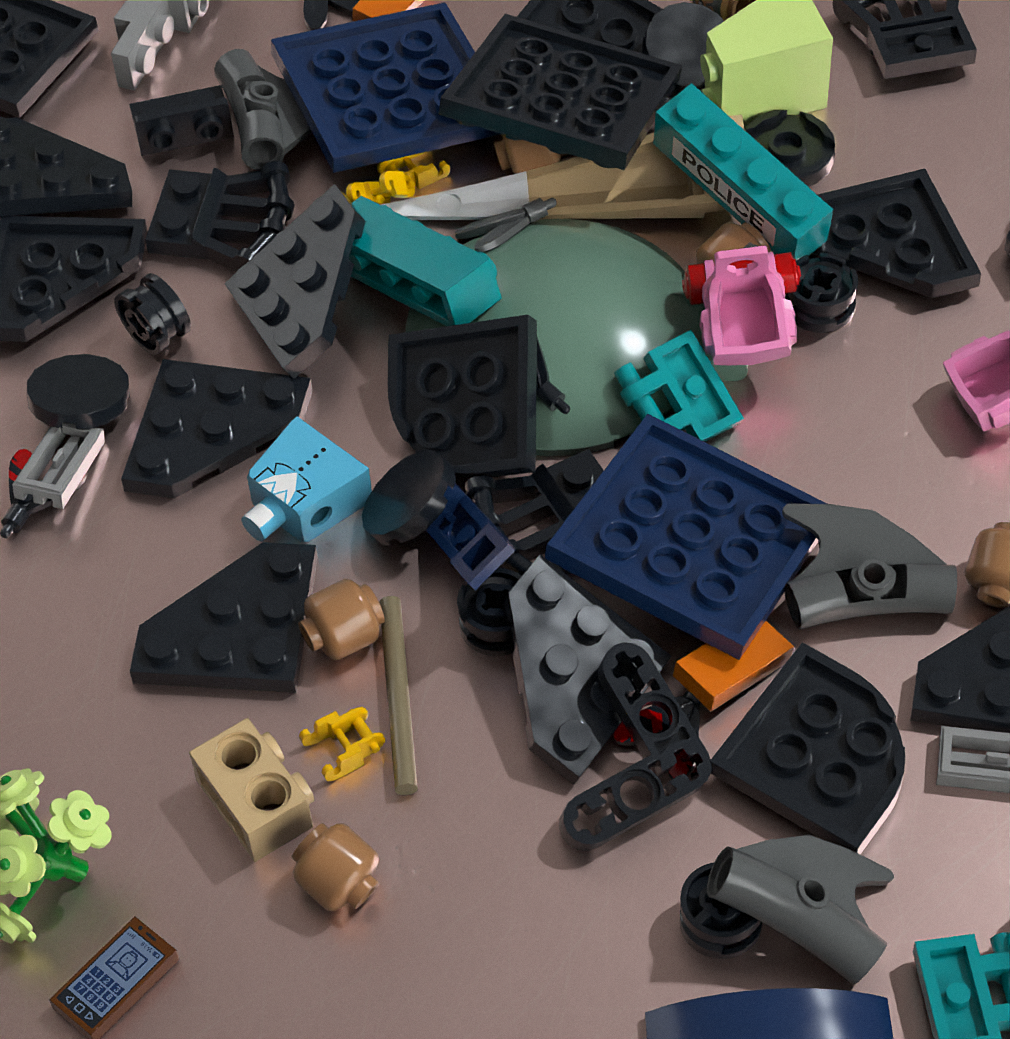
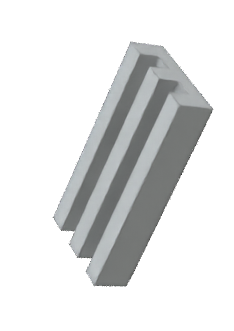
[12,422,105,509]
[936,726,1010,793]

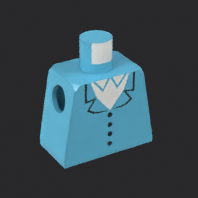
[241,417,372,542]

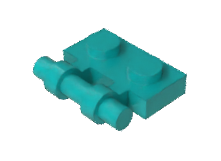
[614,330,744,442]
[913,932,1010,1039]

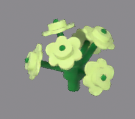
[0,768,112,943]

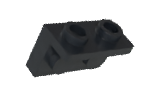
[129,85,234,156]

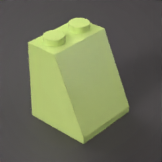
[700,0,833,128]

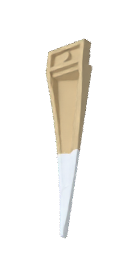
[381,115,744,220]

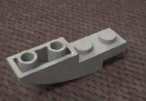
[111,0,209,91]

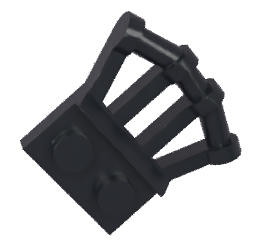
[832,0,977,79]
[145,161,295,272]
[464,449,604,576]

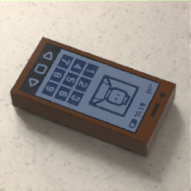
[49,916,180,1039]

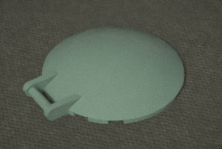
[406,219,748,457]

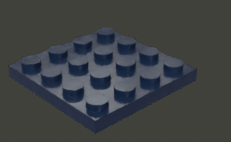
[271,2,501,173]
[544,414,827,660]

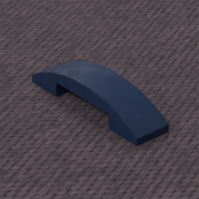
[426,483,516,590]
[645,988,894,1039]

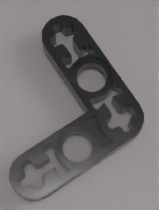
[559,642,712,851]

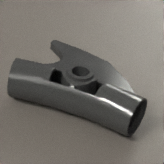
[214,49,312,170]
[782,504,957,630]
[707,835,894,985]

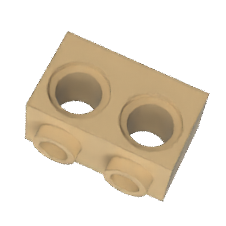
[189,718,315,862]

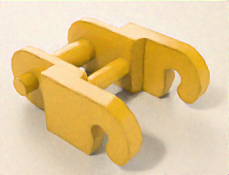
[377,151,451,189]
[346,171,415,205]
[299,707,385,781]

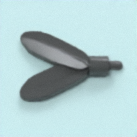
[454,198,557,252]

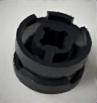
[785,253,858,333]
[114,273,191,355]
[457,568,522,656]
[680,862,763,959]

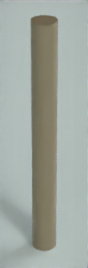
[379,596,418,795]

